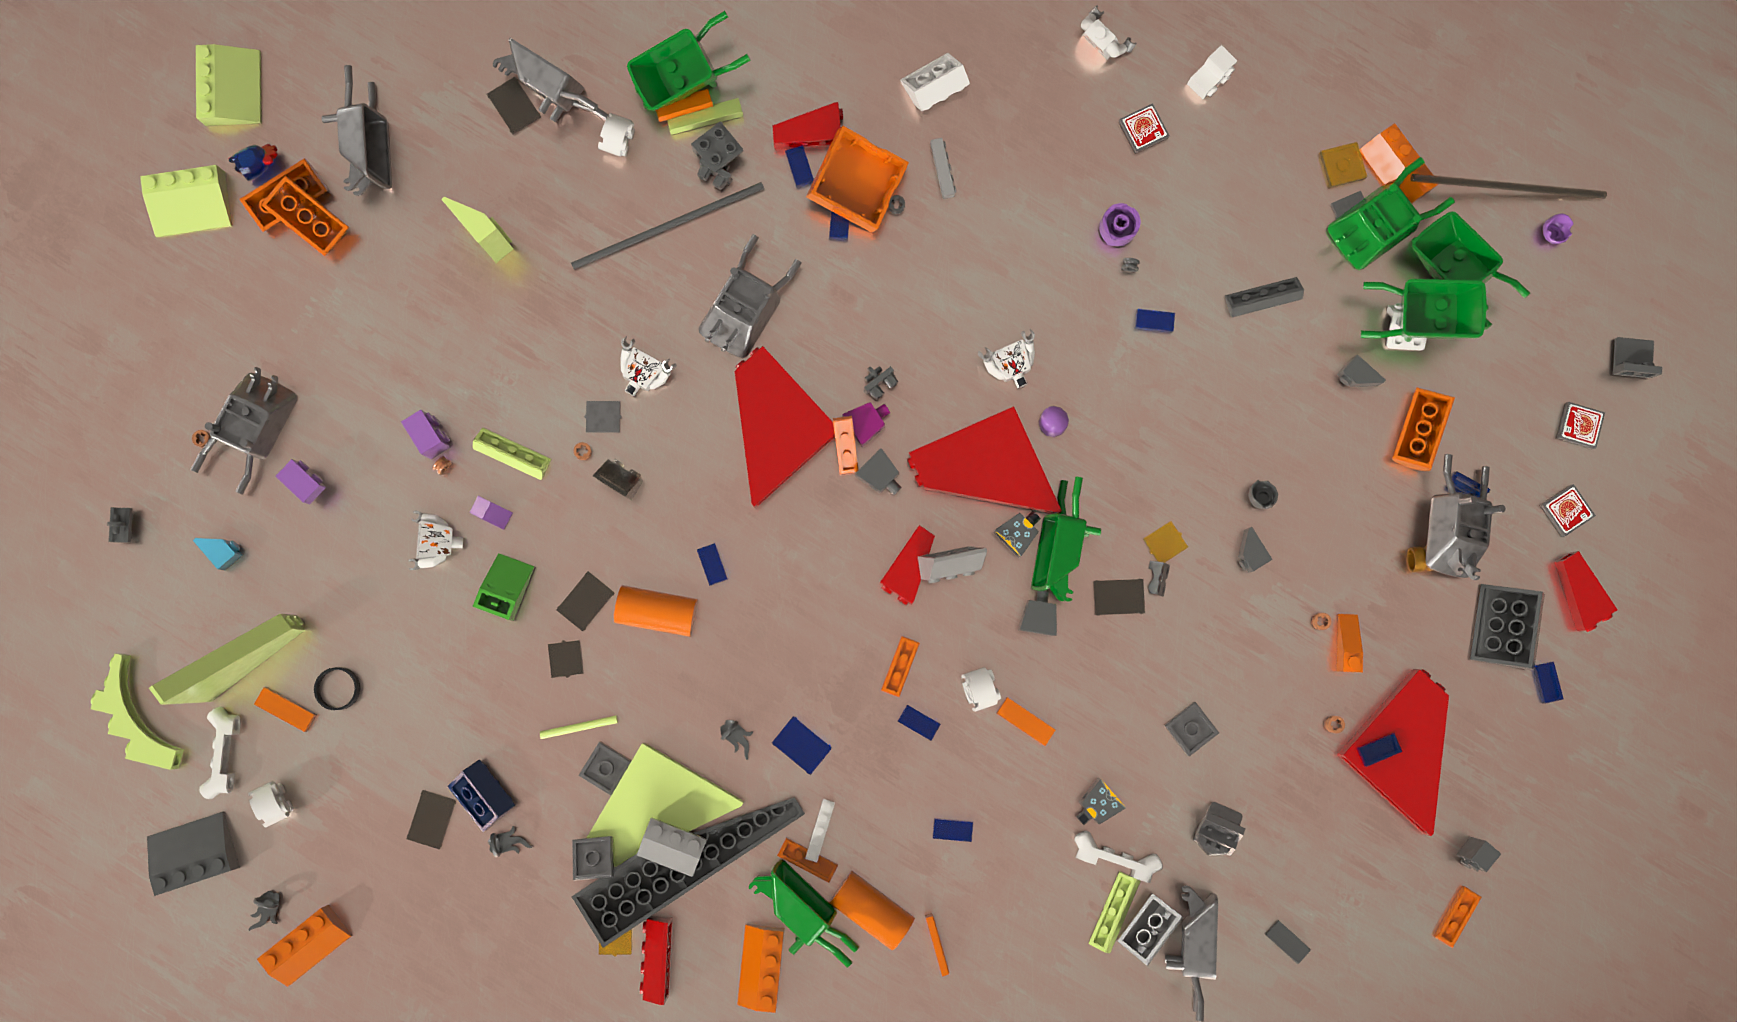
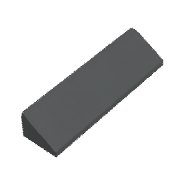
[1225,277,1304,317]

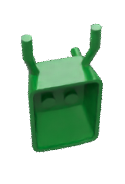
[627,11,751,111]
[1327,157,1455,270]
[1411,211,1531,330]
[1361,279,1488,342]
[1031,477,1101,602]
[749,860,859,968]

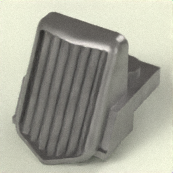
[1194,802,1246,856]

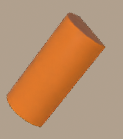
[239,158,328,232]
[261,175,349,256]
[1392,387,1455,471]
[614,585,698,637]
[829,871,915,950]

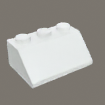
[900,53,970,111]

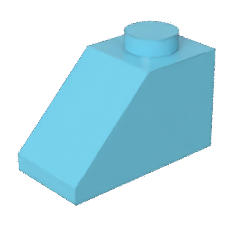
[193,538,242,570]

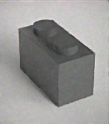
[1456,837,1501,872]

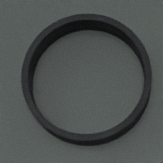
[314,667,360,710]

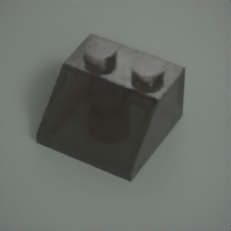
[593,459,643,500]

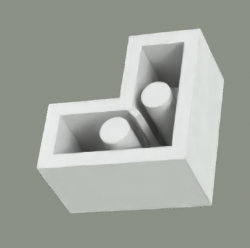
[1187,45,1237,99]

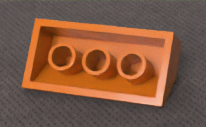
[1358,123,1440,203]
[257,905,352,987]
[737,924,785,1013]

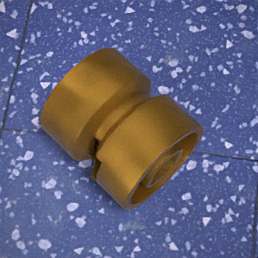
[1407,546,1433,572]

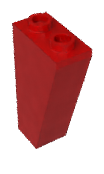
[772,102,843,150]
[880,525,935,605]
[1555,551,1618,632]

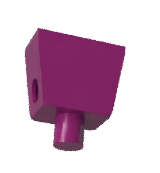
[842,402,890,447]

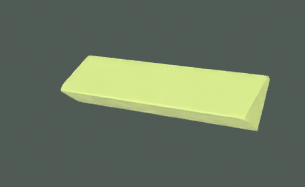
[667,98,743,135]
[473,427,551,480]
[1089,871,1141,953]

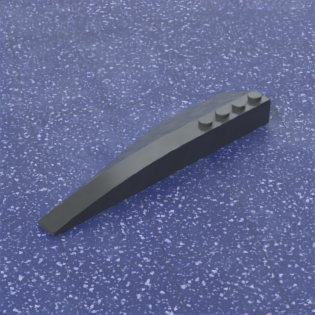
[571,797,805,948]

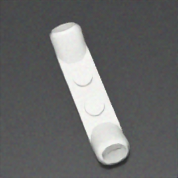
[199,707,240,799]
[1074,831,1163,883]

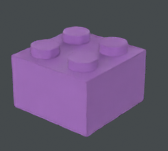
[401,410,451,459]

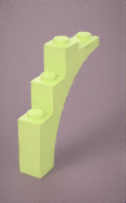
[91,653,184,770]

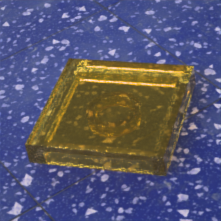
[1320,142,1367,188]

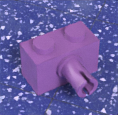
[275,459,326,504]

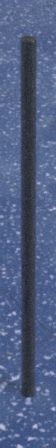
[1411,174,1607,199]

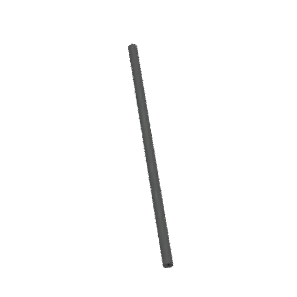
[571,182,764,269]

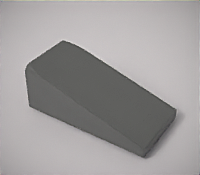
[1265,920,1311,964]

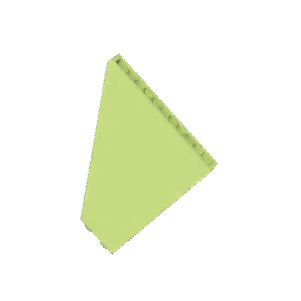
[149,614,305,705]
[587,743,745,867]

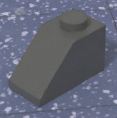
[1337,355,1386,387]
[1238,527,1273,573]

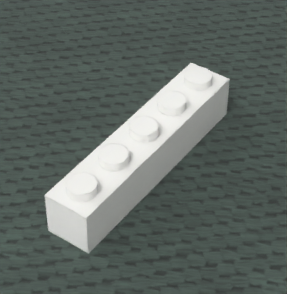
[805,799,835,863]

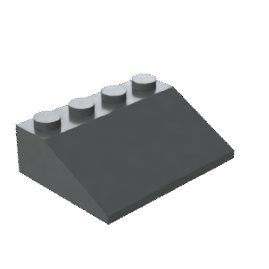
[1470,584,1545,670]
[147,811,240,896]

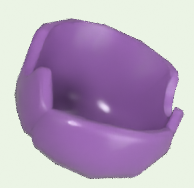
[1543,213,1574,245]
[1039,406,1069,437]

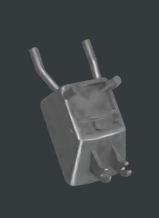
[493,38,610,122]
[322,65,392,196]
[699,234,802,358]
[190,367,297,495]
[1426,454,1506,580]
[1165,885,1218,1022]

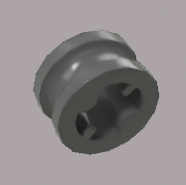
[888,195,905,214]
[1122,258,1140,272]

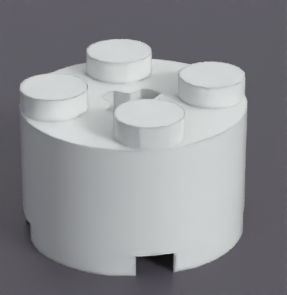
[598,113,635,157]
[961,667,1001,712]
[248,781,294,828]

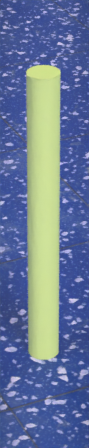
[540,715,618,739]

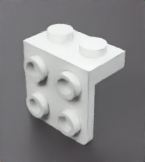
[1386,303,1427,350]

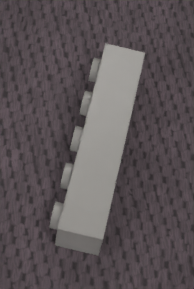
[930,138,956,199]

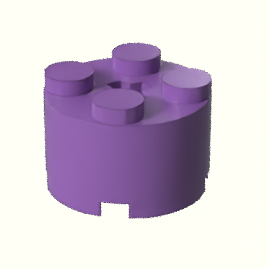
[1099,203,1141,246]

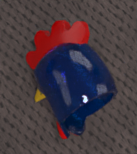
[228,144,278,181]

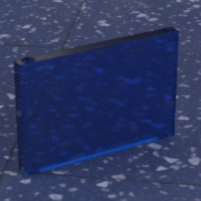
[772,716,832,775]

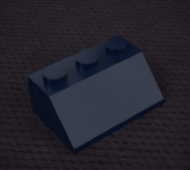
[447,759,515,832]

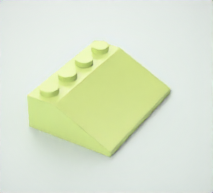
[196,44,262,126]
[140,165,232,237]
[442,197,513,263]

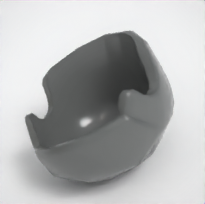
[1248,480,1278,509]

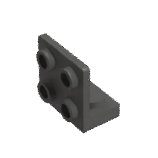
[691,121,743,173]
[1613,337,1662,378]

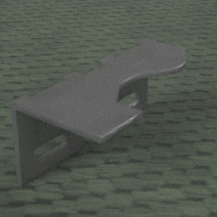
[1148,561,1170,597]

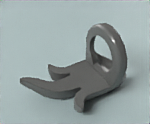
[720,720,753,760]
[488,826,532,857]
[249,890,280,931]

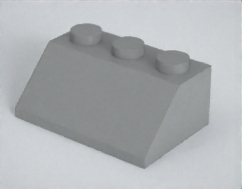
[918,546,987,583]
[637,818,707,877]
[1118,893,1183,966]

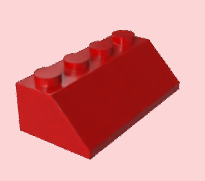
[640,916,673,1005]

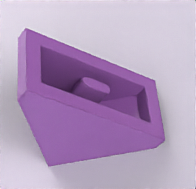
[469,496,513,530]

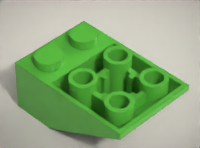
[472,553,535,621]

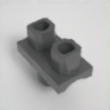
[697,158,733,190]
[864,366,898,400]
[107,507,133,543]

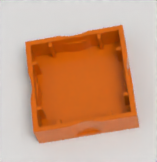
[806,126,909,233]

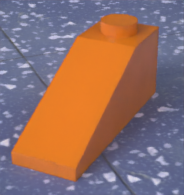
[1336,614,1363,672]

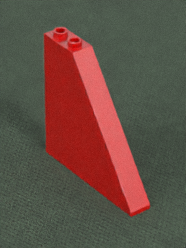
[734,346,835,509]
[907,406,1062,514]
[1338,669,1449,836]

